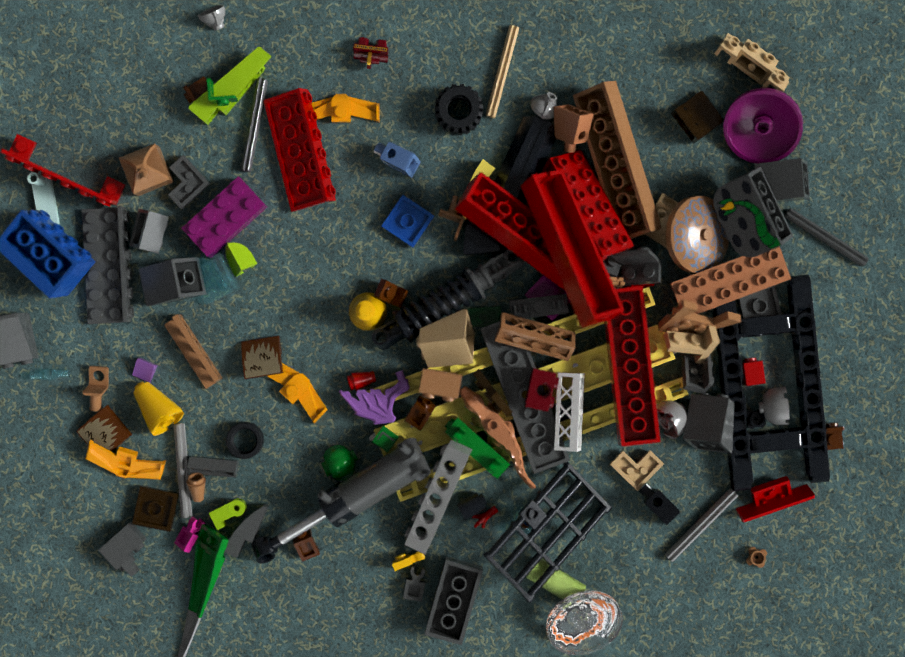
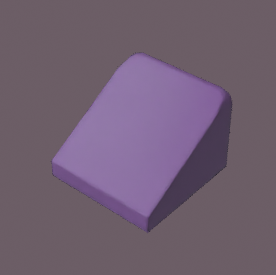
[132,358,158,382]

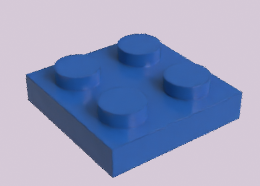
[381,195,434,248]

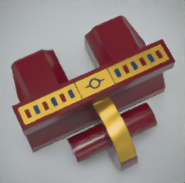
[353,37,388,69]

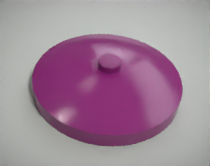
[723,88,803,164]

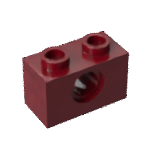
[524,368,559,412]

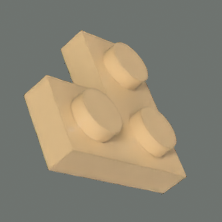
[609,450,664,491]

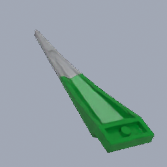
[178,524,229,657]

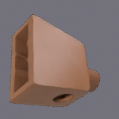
[554,104,594,153]

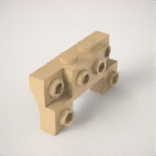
[714,33,790,92]

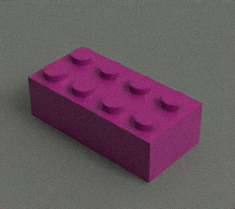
[181,176,267,258]

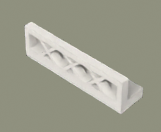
[554,372,585,452]

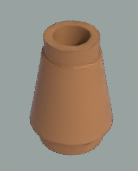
[186,472,206,502]

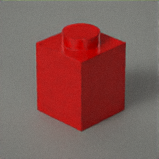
[742,357,766,386]

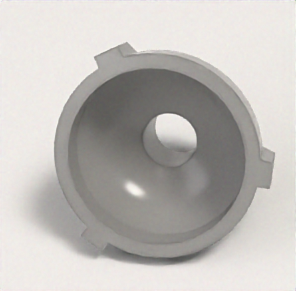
[198,4,225,31]
[531,92,557,120]

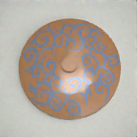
[666,196,729,273]

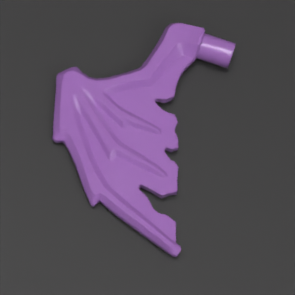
[339,370,410,424]

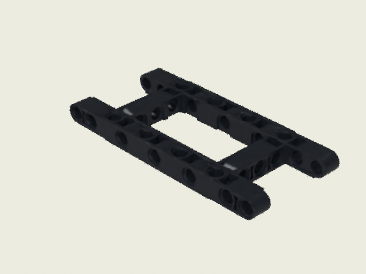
[713,274,830,492]

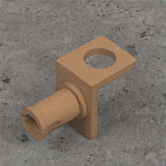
[438,196,464,242]
[83,366,109,411]

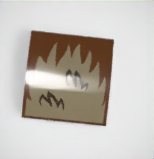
[241,336,284,379]
[76,405,132,451]

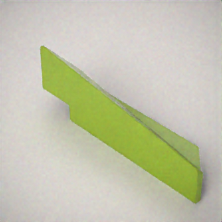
[189,47,271,125]

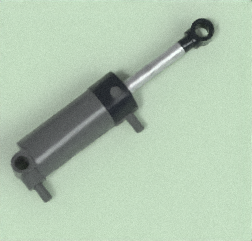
[251,438,431,564]

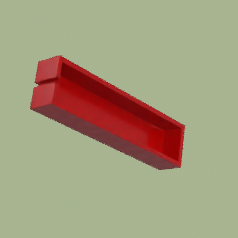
[521,169,625,328]

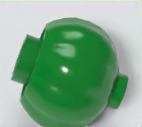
[321,445,358,481]

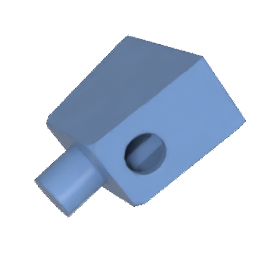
[374,142,421,178]

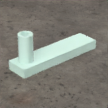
[27,171,60,225]

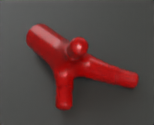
[472,506,498,528]

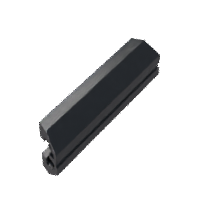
[495,115,556,205]

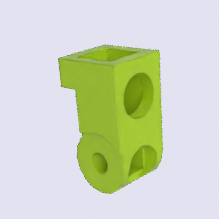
[209,498,247,530]

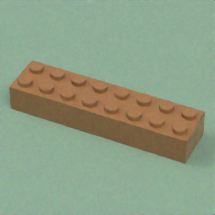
[573,81,662,239]

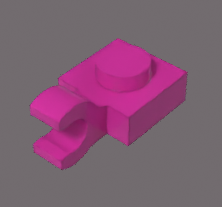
[174,517,205,553]

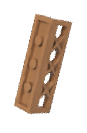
[495,312,575,361]
[164,314,223,389]

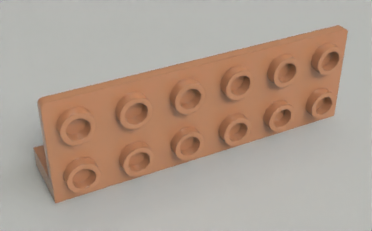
[670,247,791,314]

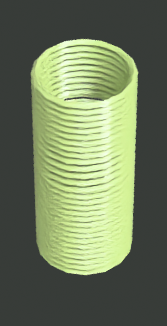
[526,559,586,601]

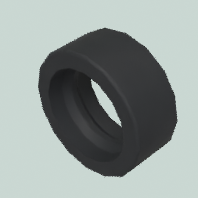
[226,422,264,459]

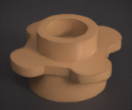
[746,546,767,568]

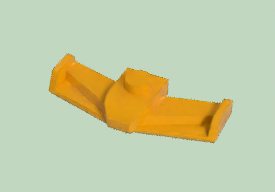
[312,94,380,123]
[268,363,328,424]
[85,440,166,480]

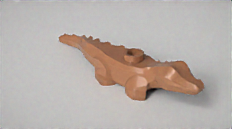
[460,387,536,489]

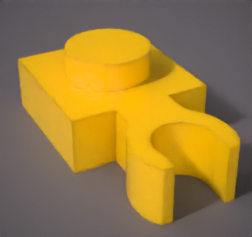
[392,551,425,571]

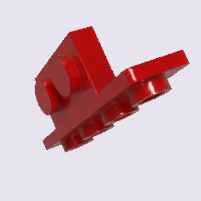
[736,476,815,523]

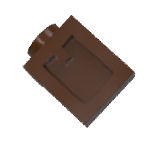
[183,76,208,103]
[374,278,408,308]
[404,396,436,431]
[825,422,845,450]
[293,529,320,562]

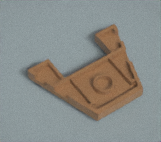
[658,300,741,334]

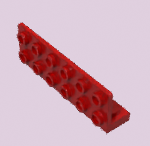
[0,134,126,207]
[541,150,634,261]

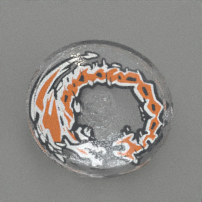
[546,591,623,655]

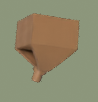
[119,144,174,196]

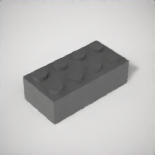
[424,556,483,645]

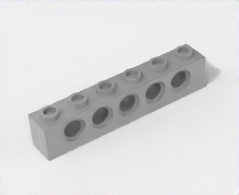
[404,440,472,554]

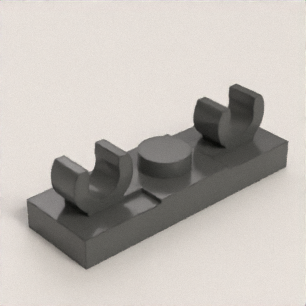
[509,294,569,318]

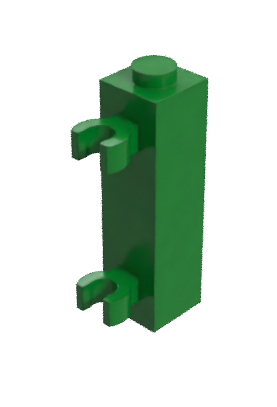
[445,417,510,479]

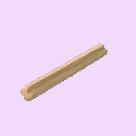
[486,25,519,118]

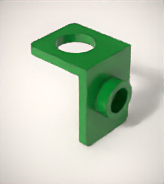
[207,78,238,106]

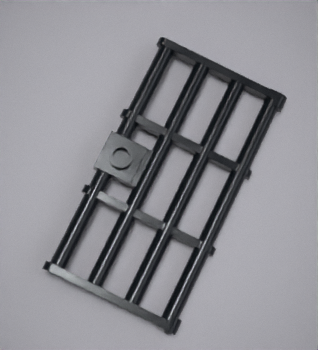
[483,462,612,603]

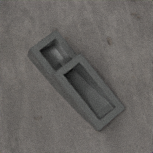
[225,504,269,558]

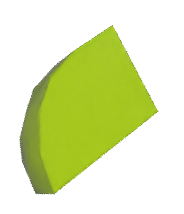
[225,242,257,277]

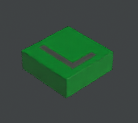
[372,426,399,453]

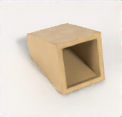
[416,309,475,368]

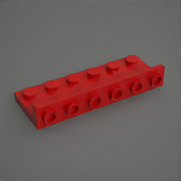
[263,88,336,212]

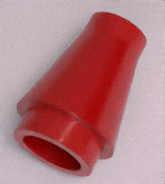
[347,371,376,391]

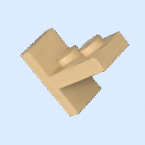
[664,326,720,364]

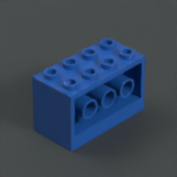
[0,210,96,298]

